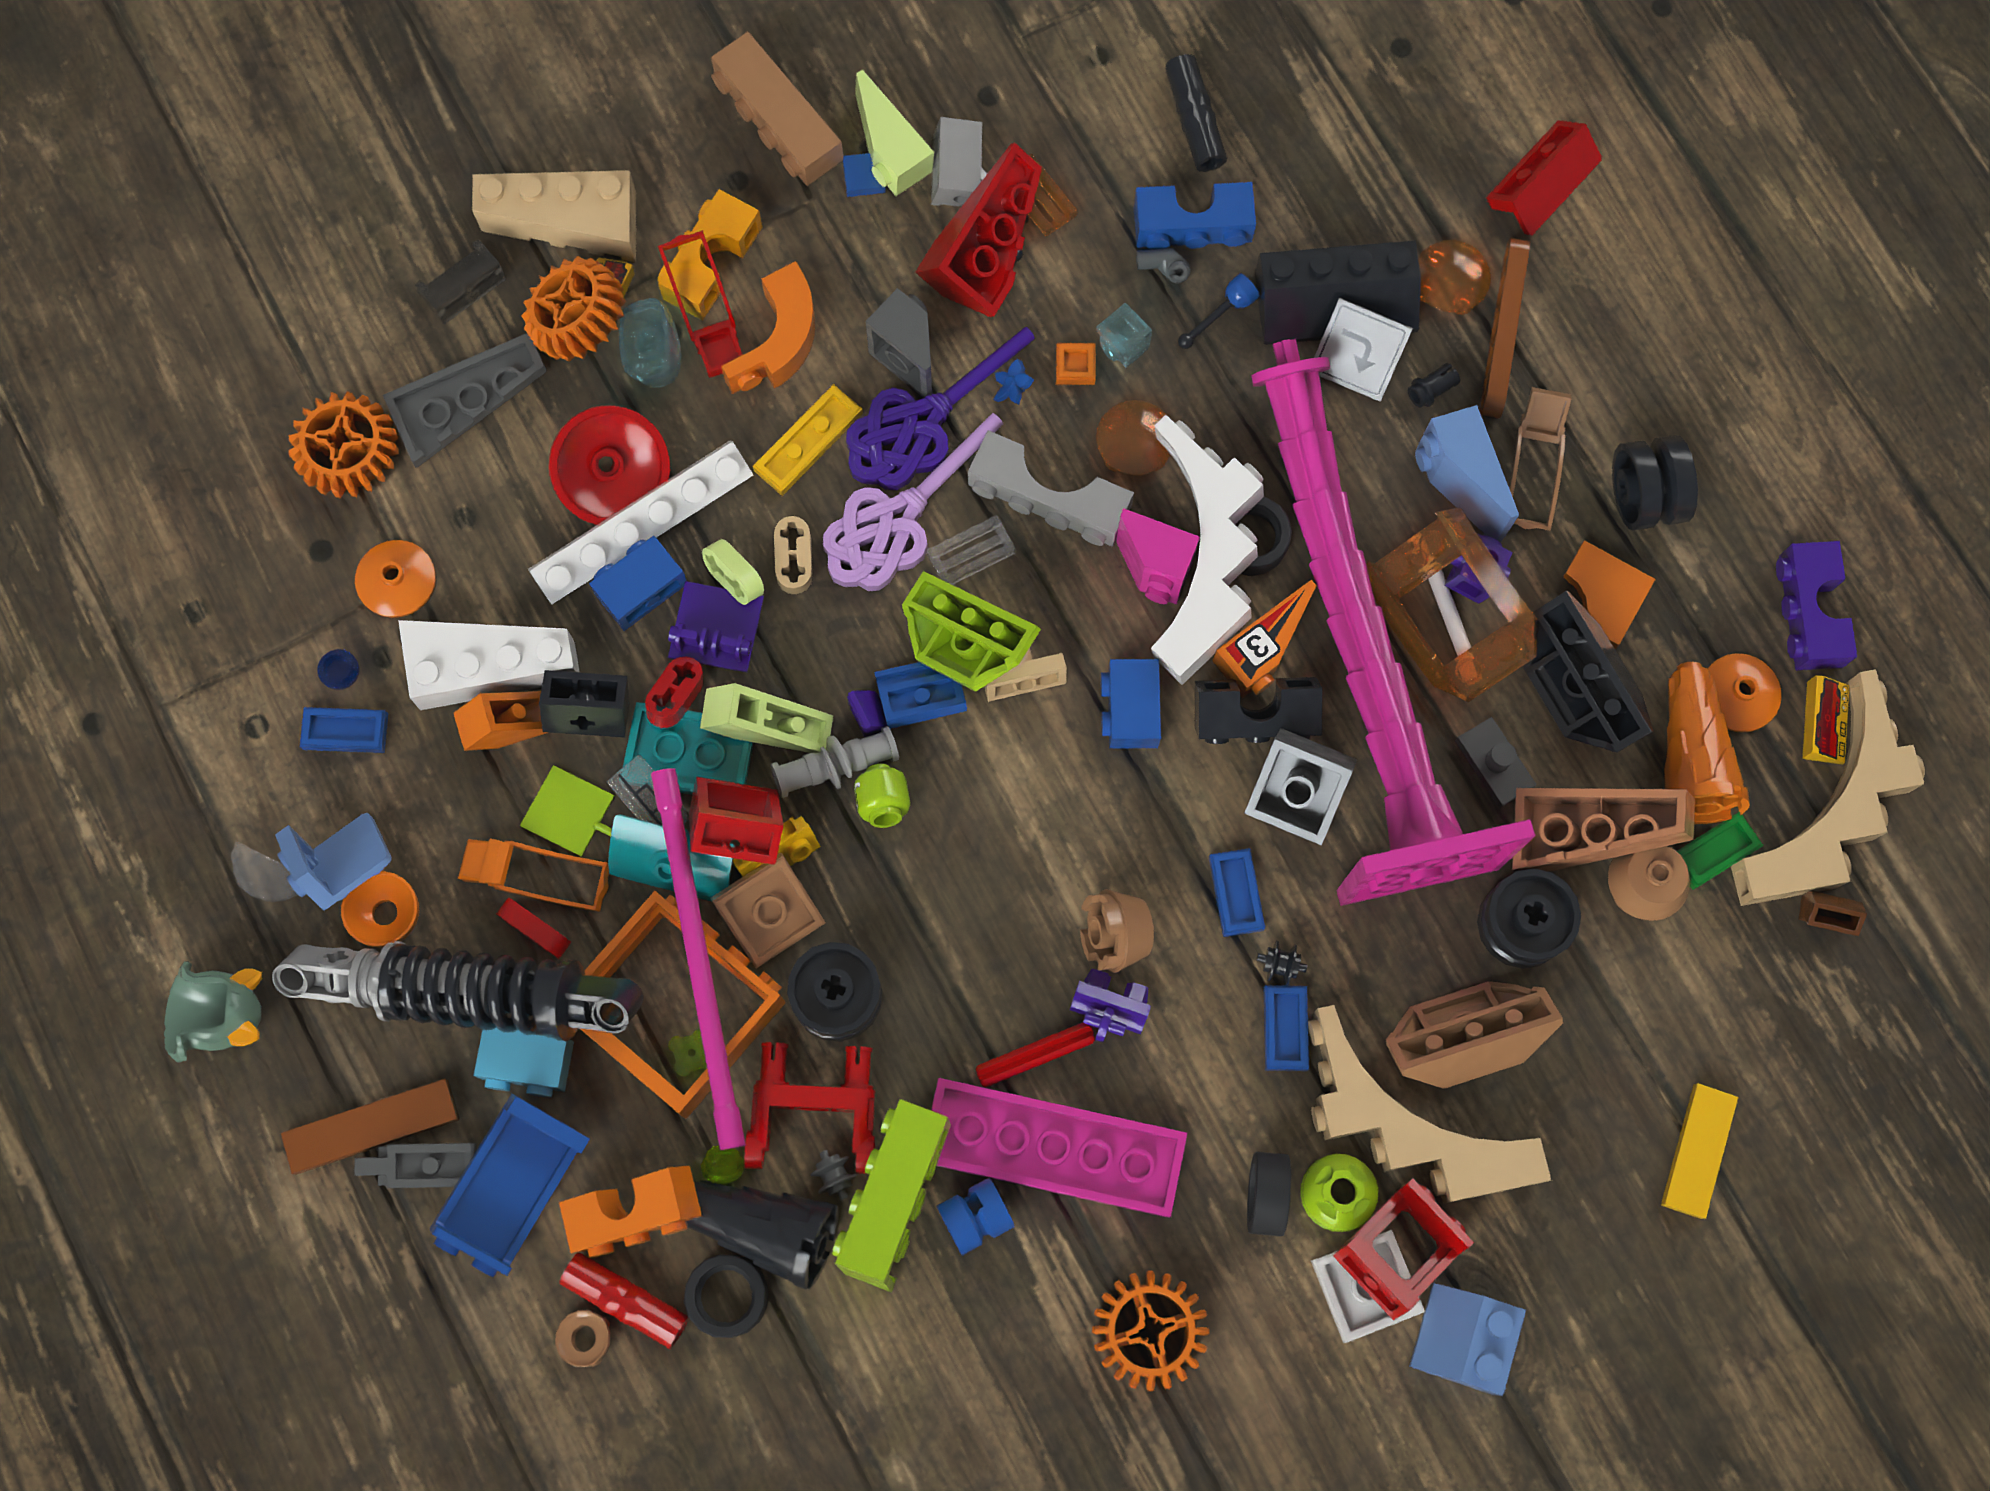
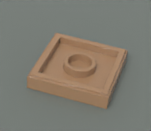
[710,853,826,968]

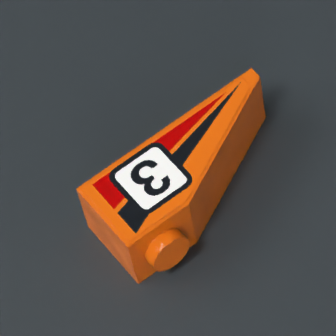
[1213,580,1316,698]

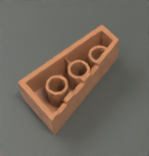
[1512,788,1695,872]

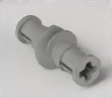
[770,726,899,798]

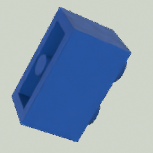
[589,536,687,631]
[1100,659,1161,748]

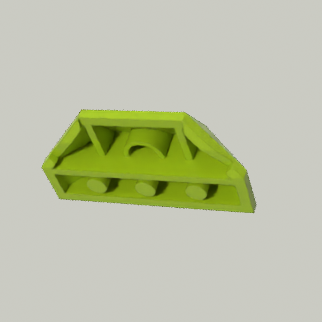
[902,571,1041,691]

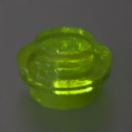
[701,1145,744,1184]

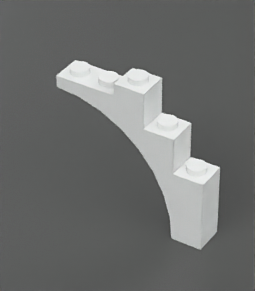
[1151,415,1264,685]

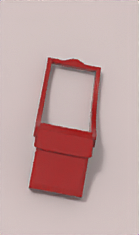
[658,230,743,378]

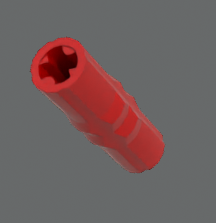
[559,1252,689,1349]

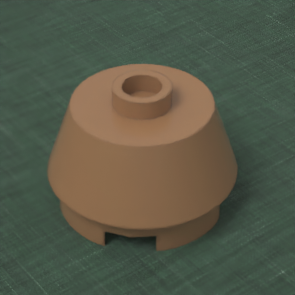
[1608,846,1690,921]
[1080,889,1154,973]

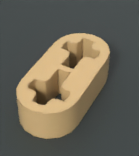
[774,516,813,594]

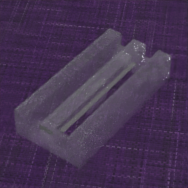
[926,515,1016,585]

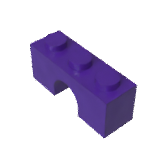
[1776,541,1857,671]

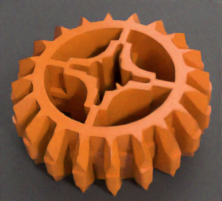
[522,256,626,362]
[288,391,399,499]
[1091,1271,1209,1391]

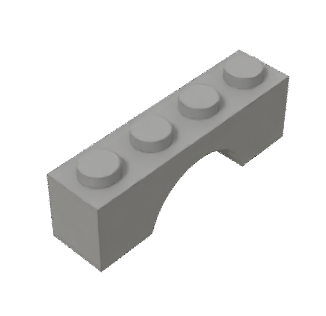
[968,430,1134,547]

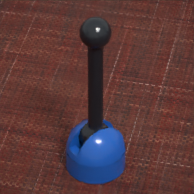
[1178,273,1260,349]

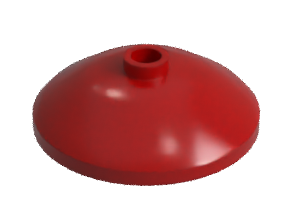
[548,405,670,525]

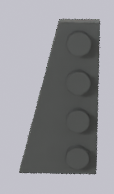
[383,333,547,468]

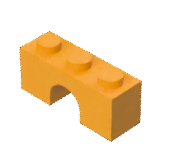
[658,189,762,321]

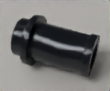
[1408,363,1460,407]

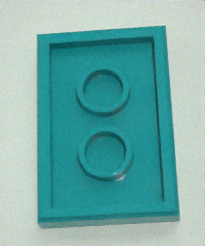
[620,702,754,795]

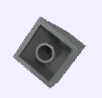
[865,288,932,398]

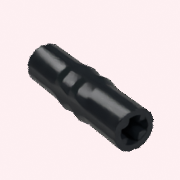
[1165,54,1227,172]

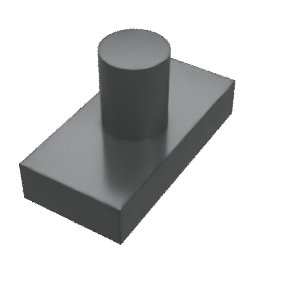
[1455,717,1537,809]

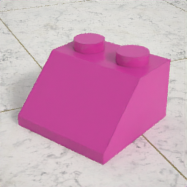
[1116,508,1200,604]

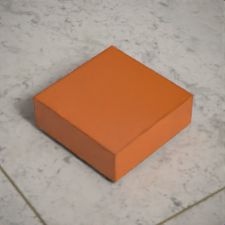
[1056,343,1096,385]

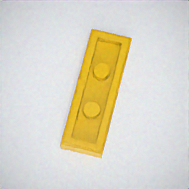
[753,384,863,496]
[1661,1083,1738,1219]

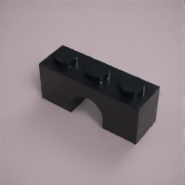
[1195,677,1322,744]

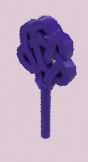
[846,327,1035,491]

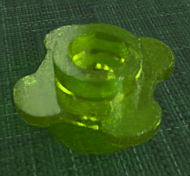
[668,1029,707,1077]

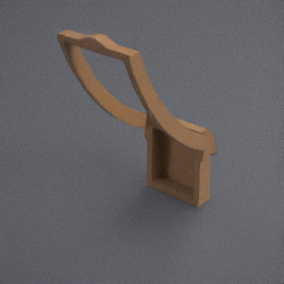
[1509,387,1572,530]

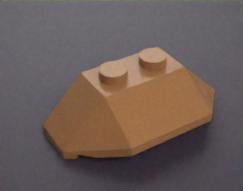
[1386,981,1563,1089]

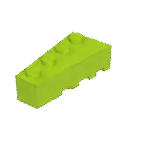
[832,1099,951,1293]

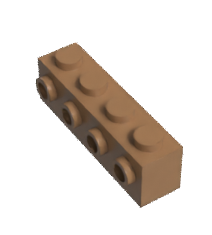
[711,32,843,186]

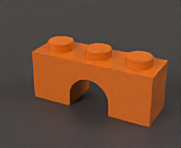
[559,1165,702,1258]

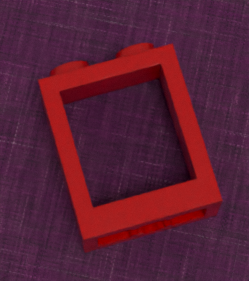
[689,776,784,865]

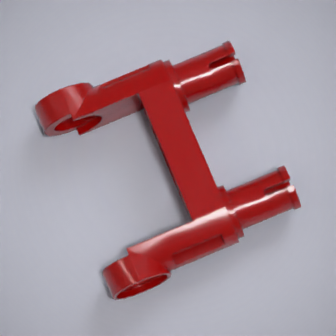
[744,1042,875,1174]

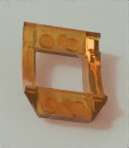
[1366,507,1537,702]

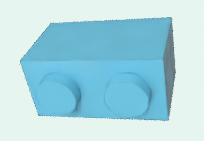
[474,1027,574,1097]

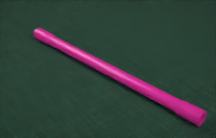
[651,768,746,1150]

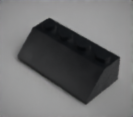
[1255,240,1421,345]

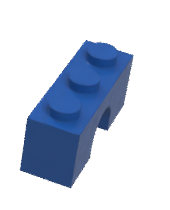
[1134,182,1256,249]

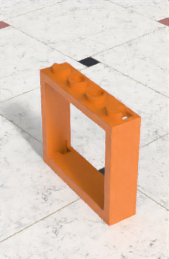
[581,891,786,1119]

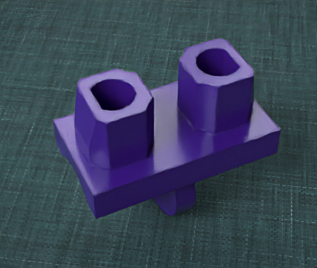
[1070,968,1151,1042]

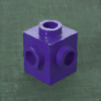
[1444,534,1513,604]

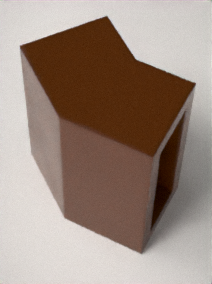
[1798,891,1867,936]

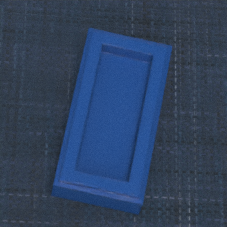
[300,707,388,753]
[1209,848,1265,937]
[1264,985,1309,1071]

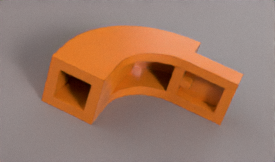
[721,261,815,394]

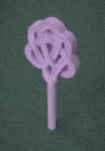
[823,413,1003,591]

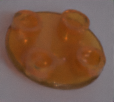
[1418,240,1491,315]
[1096,400,1171,475]

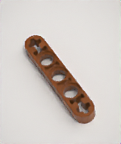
[1479,238,1530,419]

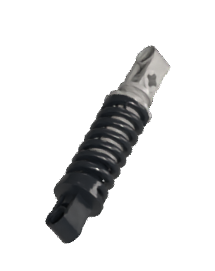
[272,941,644,1041]

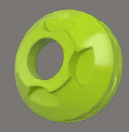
[1300,1154,1378,1232]

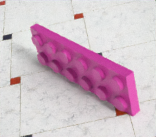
[931,1078,1187,1218]

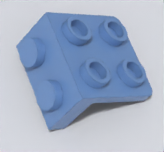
[275,813,391,911]

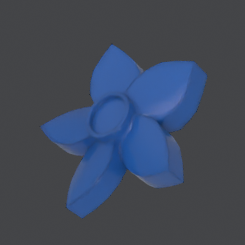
[993,359,1034,405]

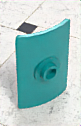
[608,814,735,902]

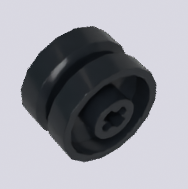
[1612,435,1698,531]
[1477,869,1581,969]
[787,942,883,1042]

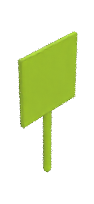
[520,765,615,857]

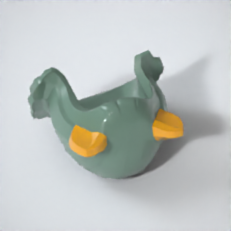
[164,961,262,1062]

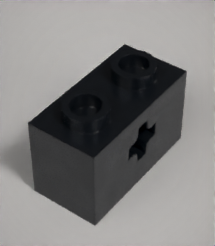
[539,670,630,738]

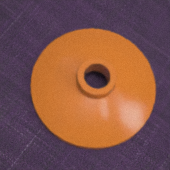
[355,540,436,618]
[1707,654,1781,733]

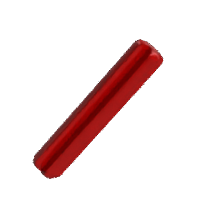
[976,1022,1095,1087]

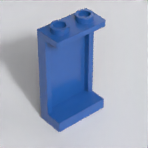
[429,1093,590,1277]

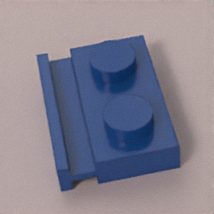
[874,662,967,729]

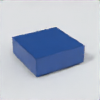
[843,153,885,197]

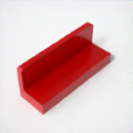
[1486,120,1602,236]

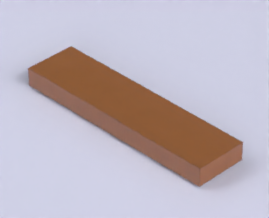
[281,1079,459,1175]

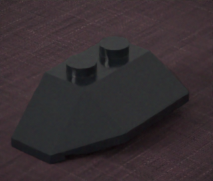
[1523,591,1654,753]

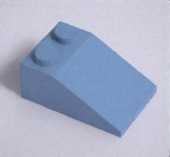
[1415,405,1519,542]

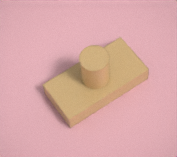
[984,648,1067,702]

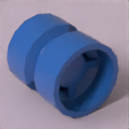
[936,1178,1015,1255]

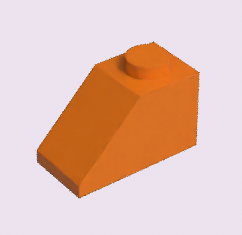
[453,691,548,751]

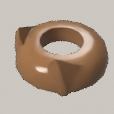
[555,1310,611,1367]

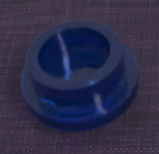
[317,649,360,690]

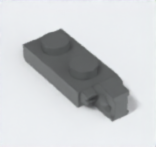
[354,1143,476,1188]

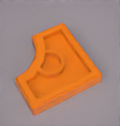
[1563,540,1655,649]

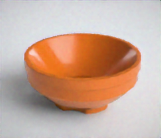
[341,871,419,948]

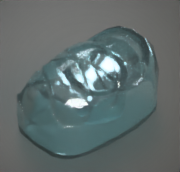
[619,298,681,388]

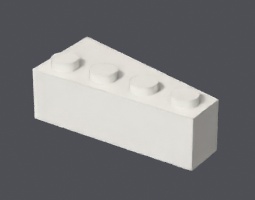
[398,620,580,710]

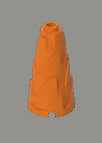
[1664,662,1750,824]

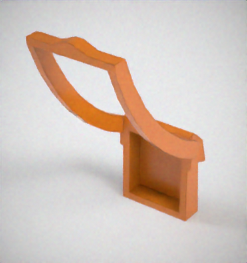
[458,839,609,912]

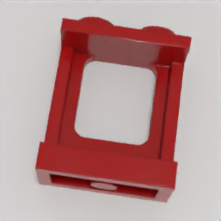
[1333,1178,1474,1321]

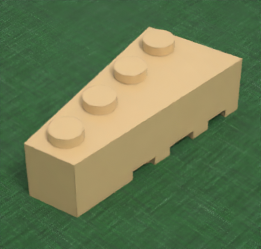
[472,170,636,263]

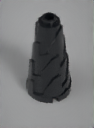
[686,1180,839,1290]

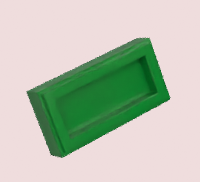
[1677,812,1764,890]

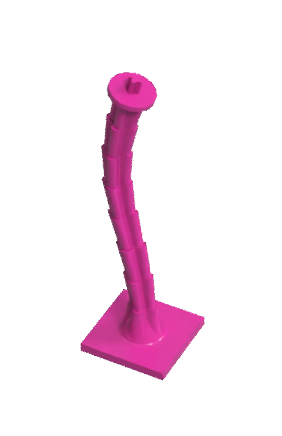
[1251,339,1535,906]

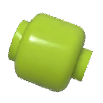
[854,764,910,828]

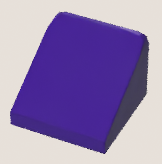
[847,691,887,737]

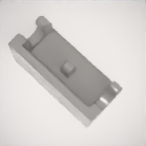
[931,117,982,206]

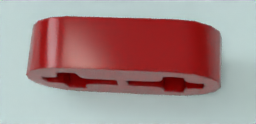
[645,657,703,728]
[496,897,572,959]

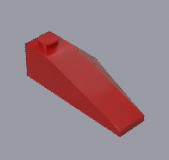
[915,143,1042,317]

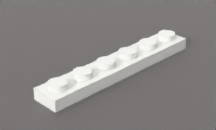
[528,441,753,605]

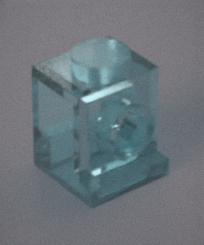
[1096,303,1152,368]

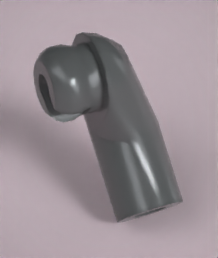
[1136,248,1191,283]

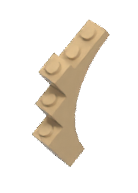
[1731,669,1925,906]
[1308,1005,1551,1204]

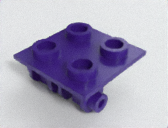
[668,581,764,673]

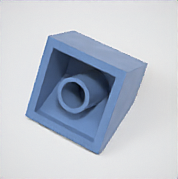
[1409,1283,1526,1396]

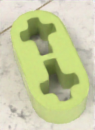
[702,539,764,605]

